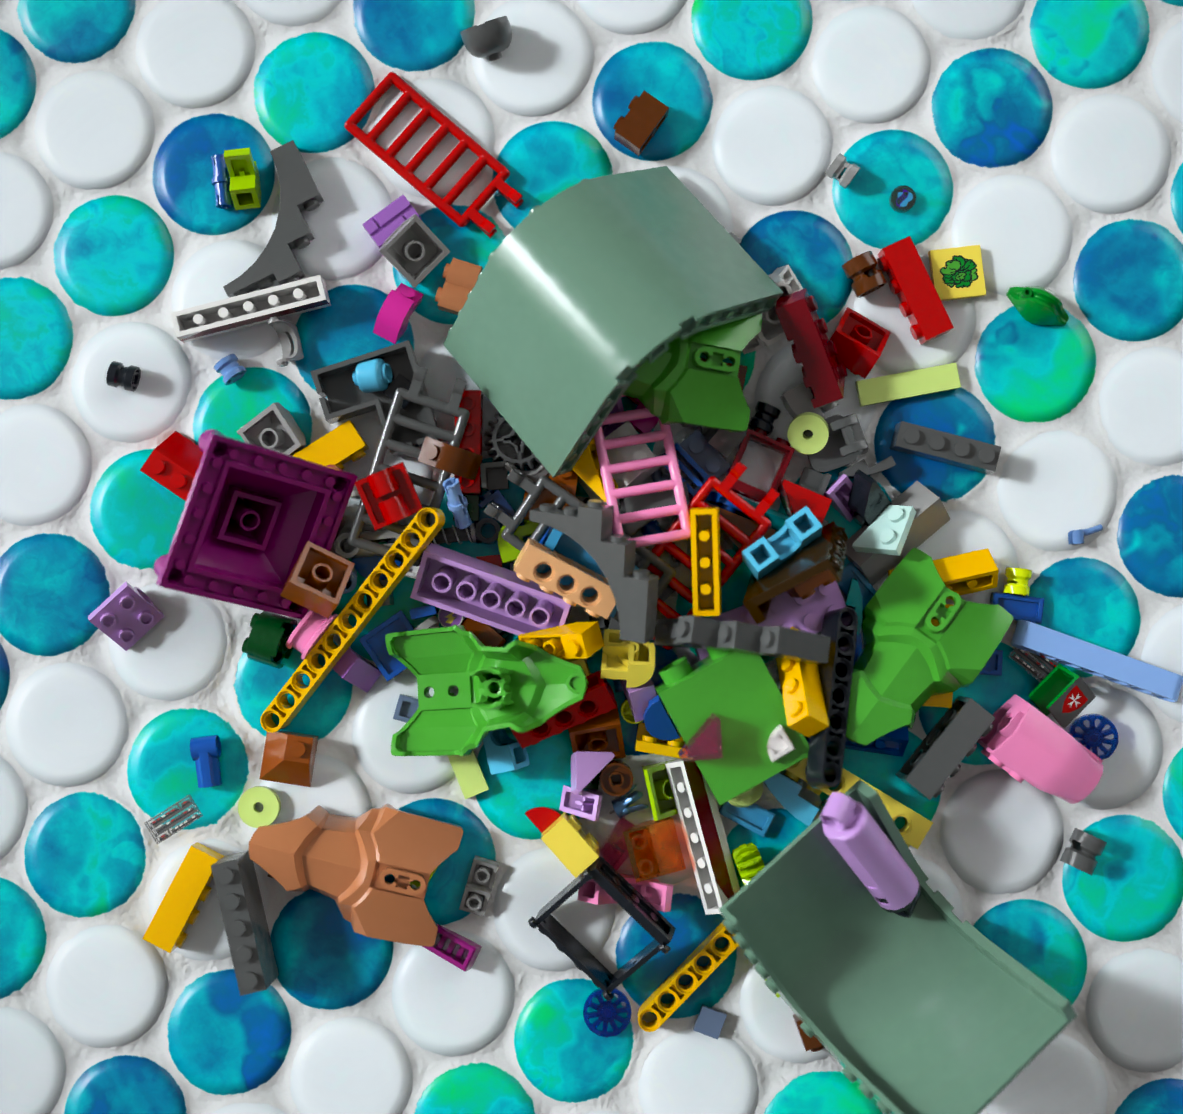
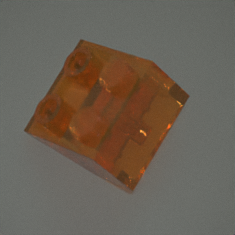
[622,817,686,883]

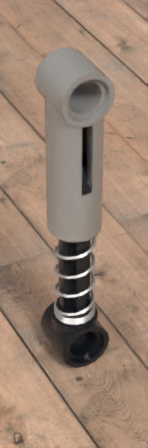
[334,518,501,559]

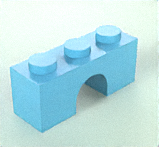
[742,506,823,580]
[483,728,530,775]

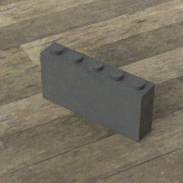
[211,850,279,996]

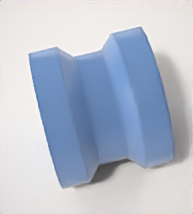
[214,354,247,385]

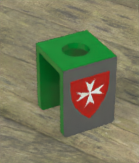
[1029,664,1096,728]

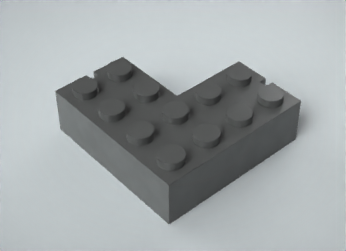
[310,340,443,457]

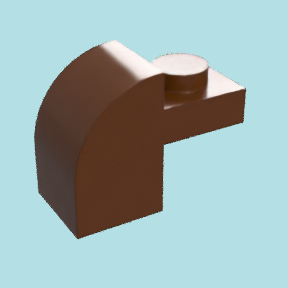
[417,436,483,480]

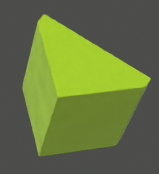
[642,759,678,821]

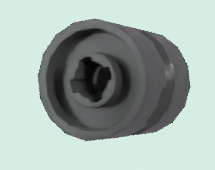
[1060,828,1107,875]

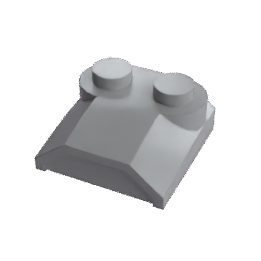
[379,214,450,288]
[236,402,306,456]

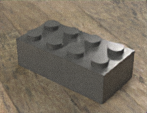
[896,696,995,800]

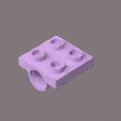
[88,582,164,651]

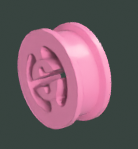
[285,610,338,660]

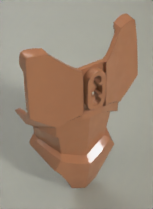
[249,804,463,947]

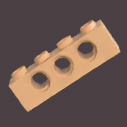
[514,538,616,619]

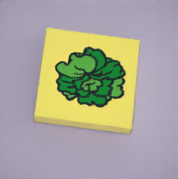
[928,245,986,301]

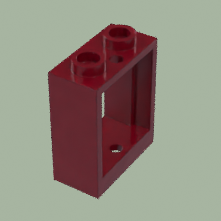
[726,427,795,503]

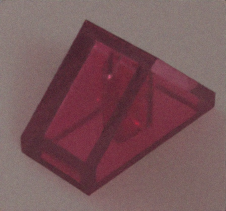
[678,713,723,761]
[595,817,643,871]

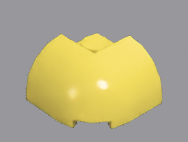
[601,629,655,688]

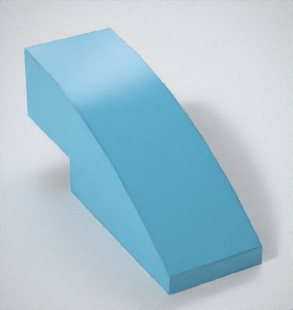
[763,772,819,827]

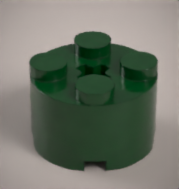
[242,611,298,669]

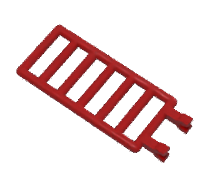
[344,72,524,239]
[647,461,780,650]

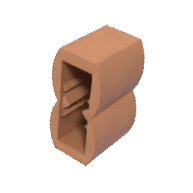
[435,258,483,315]

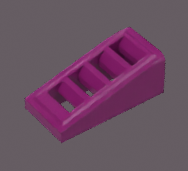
[422,923,482,972]

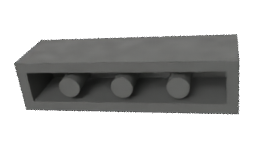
[890,421,1001,474]

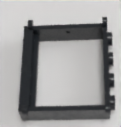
[528,856,676,1001]

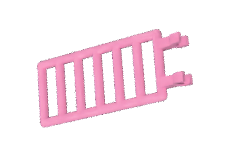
[594,395,691,548]

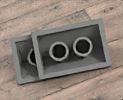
[845,481,950,586]

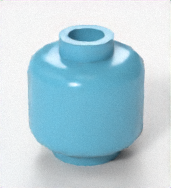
[352,358,393,393]

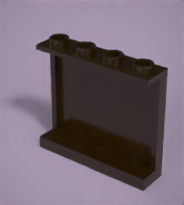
[743,521,848,624]

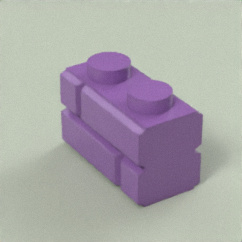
[362,195,422,249]

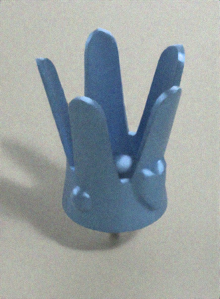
[609,784,649,819]

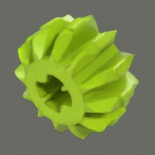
[732,843,765,886]

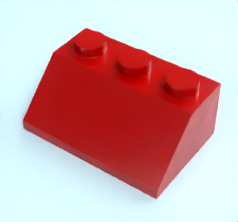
[140,431,203,501]

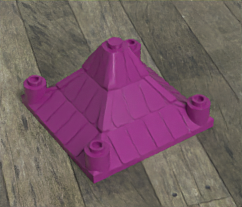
[154,429,358,619]

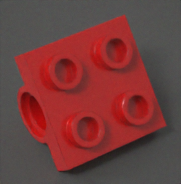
[354,462,423,530]

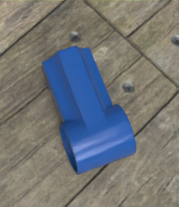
[190,735,222,788]

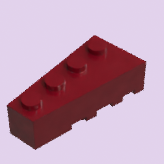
[775,288,847,409]

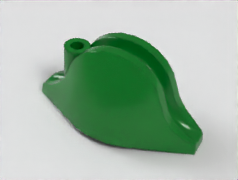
[1006,286,1069,326]

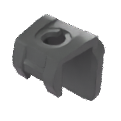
[804,413,868,473]

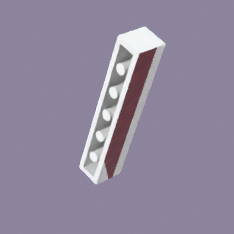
[170,275,331,343]
[665,755,740,915]

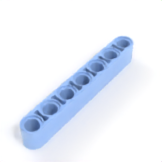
[1010,620,1183,703]

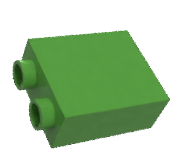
[654,649,809,805]

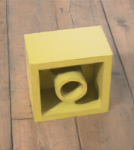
[541,812,600,878]

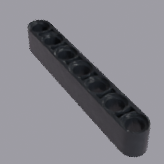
[806,607,858,789]

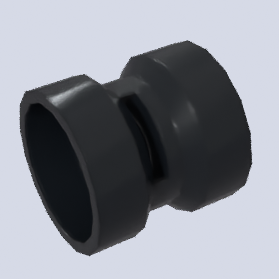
[106,361,141,392]
[748,401,781,435]

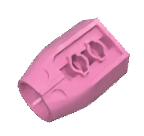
[977,694,1103,804]

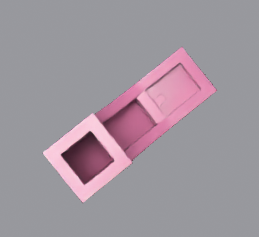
[578,874,673,912]

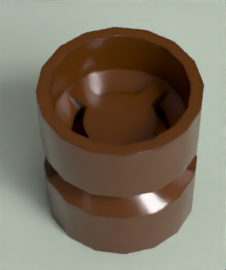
[842,251,887,298]
[599,760,633,797]

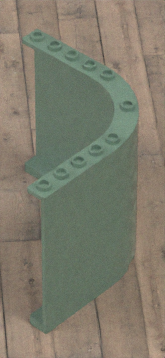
[443,166,783,477]
[719,780,1077,1114]

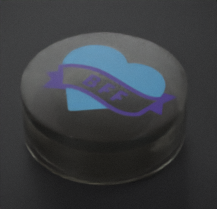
[889,185,916,213]

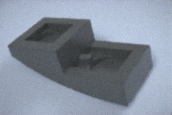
[838,456,896,479]

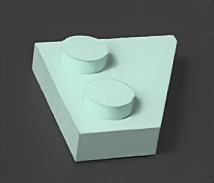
[852,505,916,556]

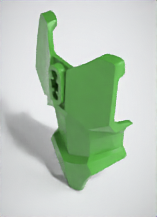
[622,313,762,433]
[846,548,1013,746]
[385,625,588,756]

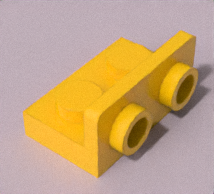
[635,722,688,759]

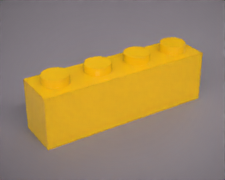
[292,420,369,470]
[690,507,722,616]
[888,548,998,595]
[776,626,829,738]
[142,842,224,953]

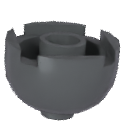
[460,16,512,62]

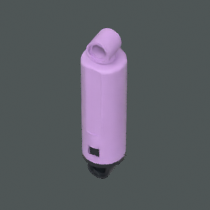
[820,792,921,918]

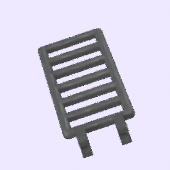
[348,365,470,567]
[484,468,676,622]

